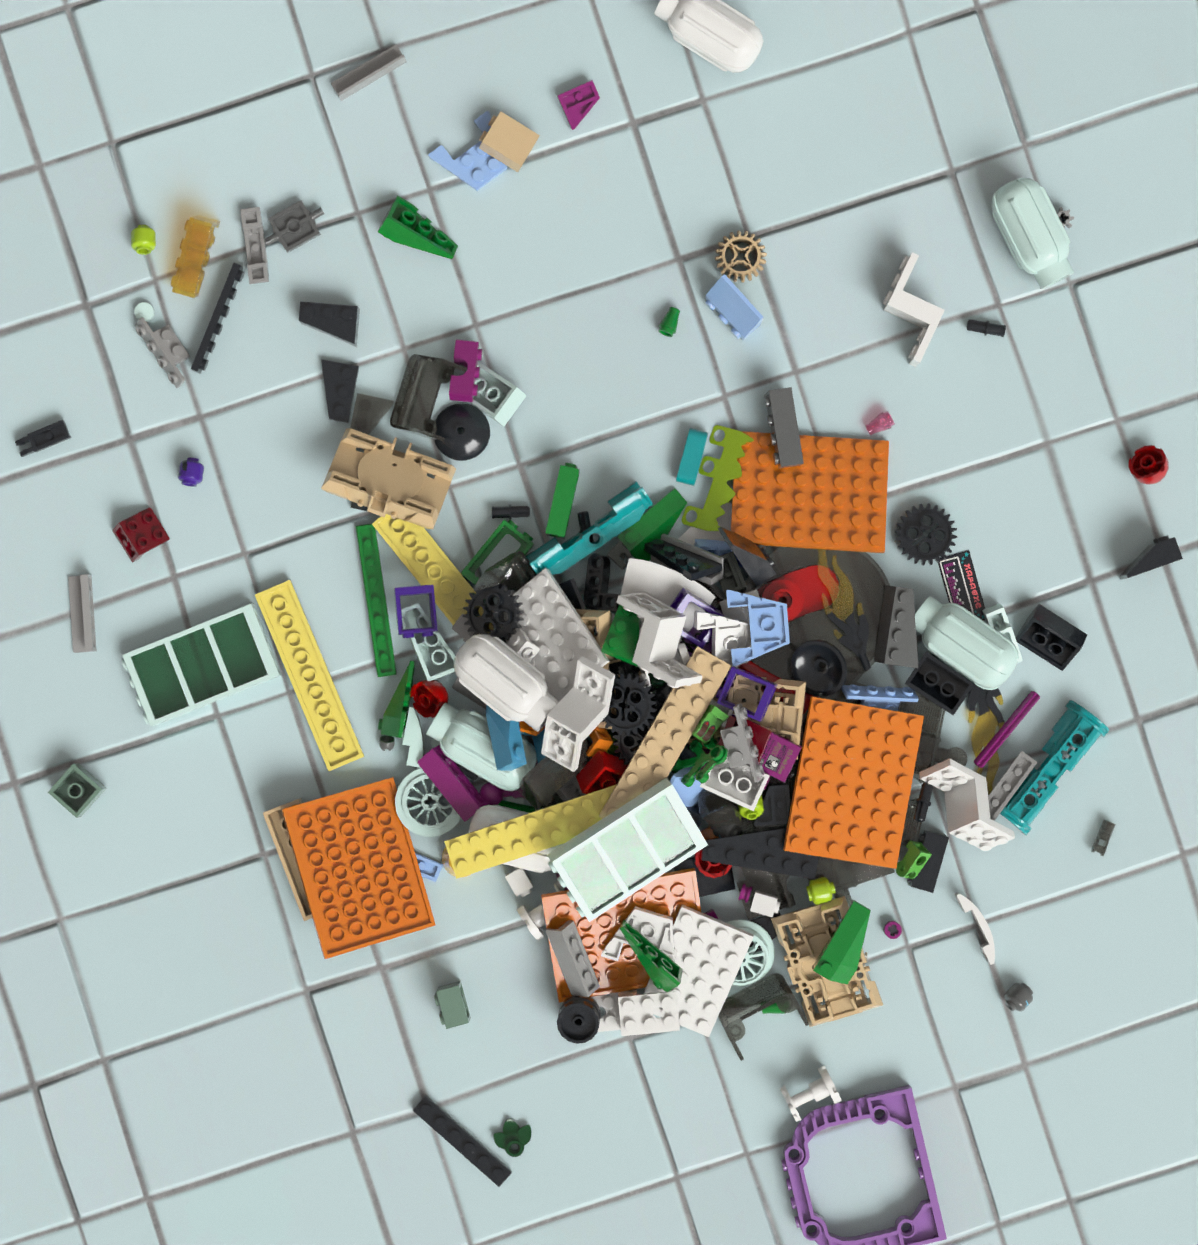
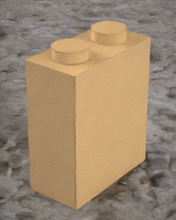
[479,111,540,172]

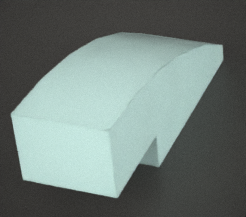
[982,603,1023,663]
[402,707,424,768]

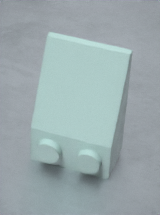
[470,361,526,426]

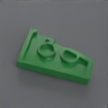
[601,605,640,666]

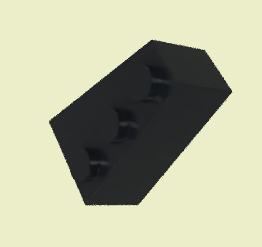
[299,302,360,347]

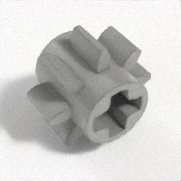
[1056,207,1074,229]

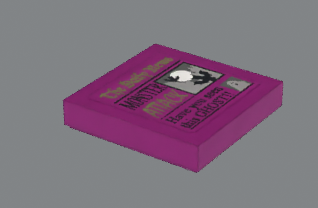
[749,732,802,782]

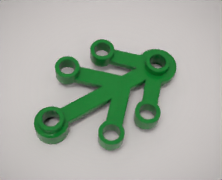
[671,737,728,787]

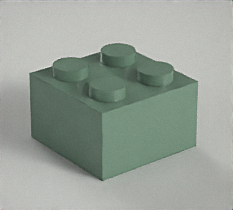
[48,763,106,818]
[434,981,471,1029]

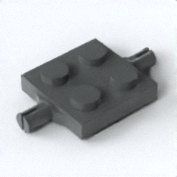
[264,200,324,253]

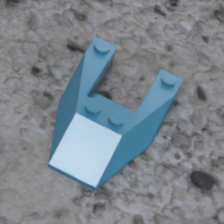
[486,705,565,773]

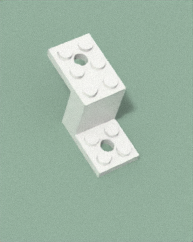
[883,252,945,367]
[617,592,702,688]
[541,656,615,772]
[919,759,1015,851]
[591,989,680,1036]

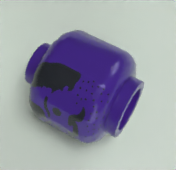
[177,457,204,487]

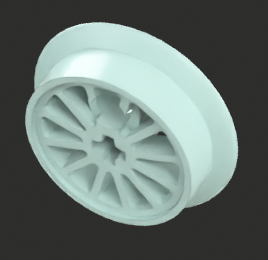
[395,768,461,837]
[726,920,775,986]

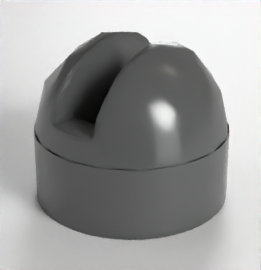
[379,735,395,751]

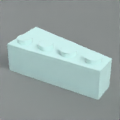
[401,603,455,681]

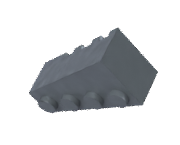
[764,387,804,469]
[874,585,918,668]

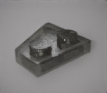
[350,393,394,435]

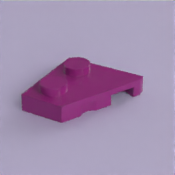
[557,80,600,130]

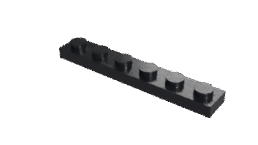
[191,263,244,374]
[413,1095,512,1187]

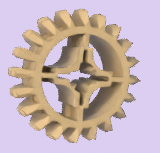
[715,230,767,283]

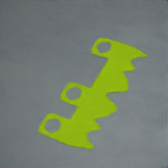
[682,425,754,531]

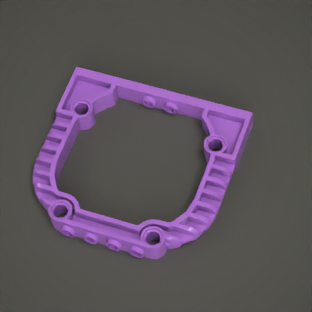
[781,1085,947,1245]

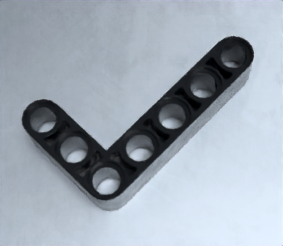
[584,554,621,612]

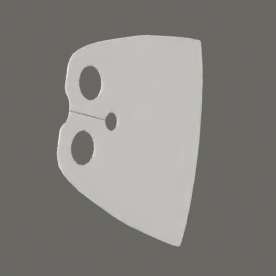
[619,558,715,638]

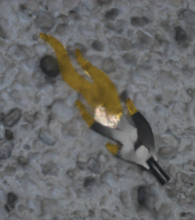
[818,549,871,671]
[967,684,1005,795]

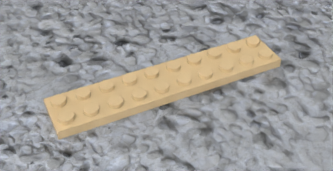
[599,646,731,836]

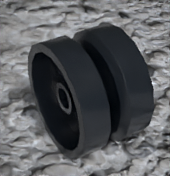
[557,995,601,1044]

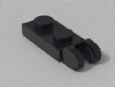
[15,420,71,457]

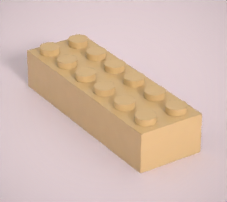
[263,798,312,921]

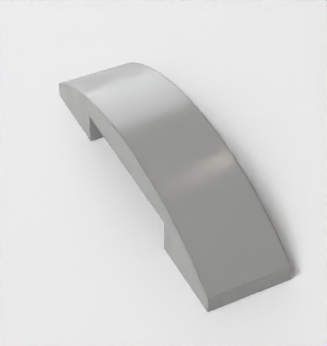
[240,207,269,284]

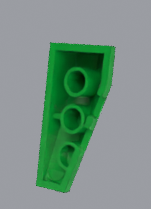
[378,195,458,259]
[617,488,687,561]
[378,661,416,738]
[813,900,871,984]
[620,920,683,992]

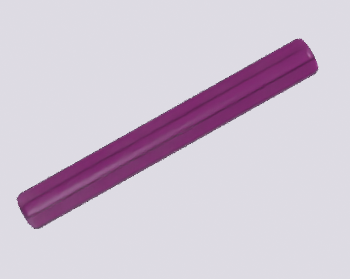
[974,691,1040,768]

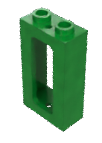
[545,463,580,539]
[461,520,534,588]

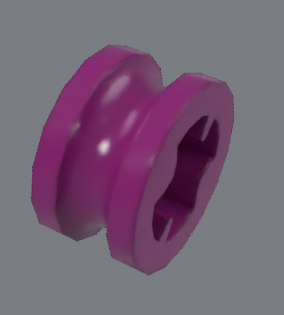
[738,884,753,903]
[884,921,902,939]

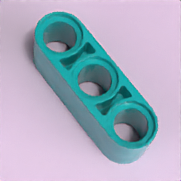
[676,428,708,486]

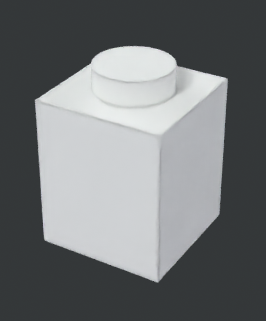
[505,868,534,897]
[750,890,781,917]

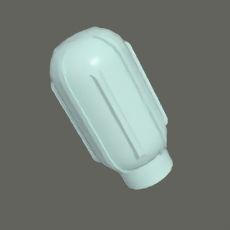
[992,177,1074,290]
[915,596,1019,690]
[426,703,537,791]

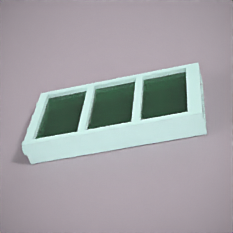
[122,604,282,727]
[547,778,708,922]

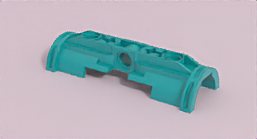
[525,481,653,575]
[1000,700,1109,836]

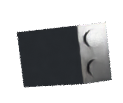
[718,527,776,587]
[1119,535,1183,580]
[673,857,736,897]

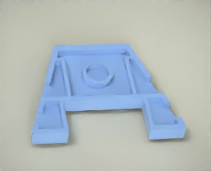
[428,111,507,191]
[726,590,790,667]

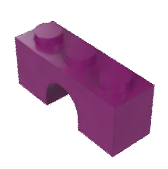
[449,340,483,402]

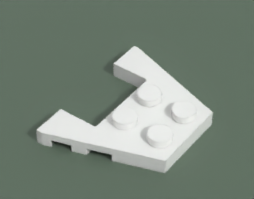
[694,610,750,670]
[601,906,675,962]

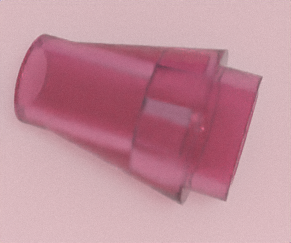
[865,411,895,436]

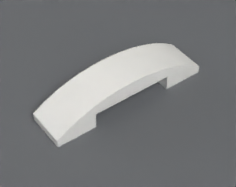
[954,892,995,965]

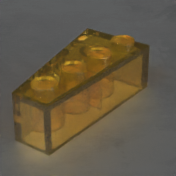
[171,215,220,298]

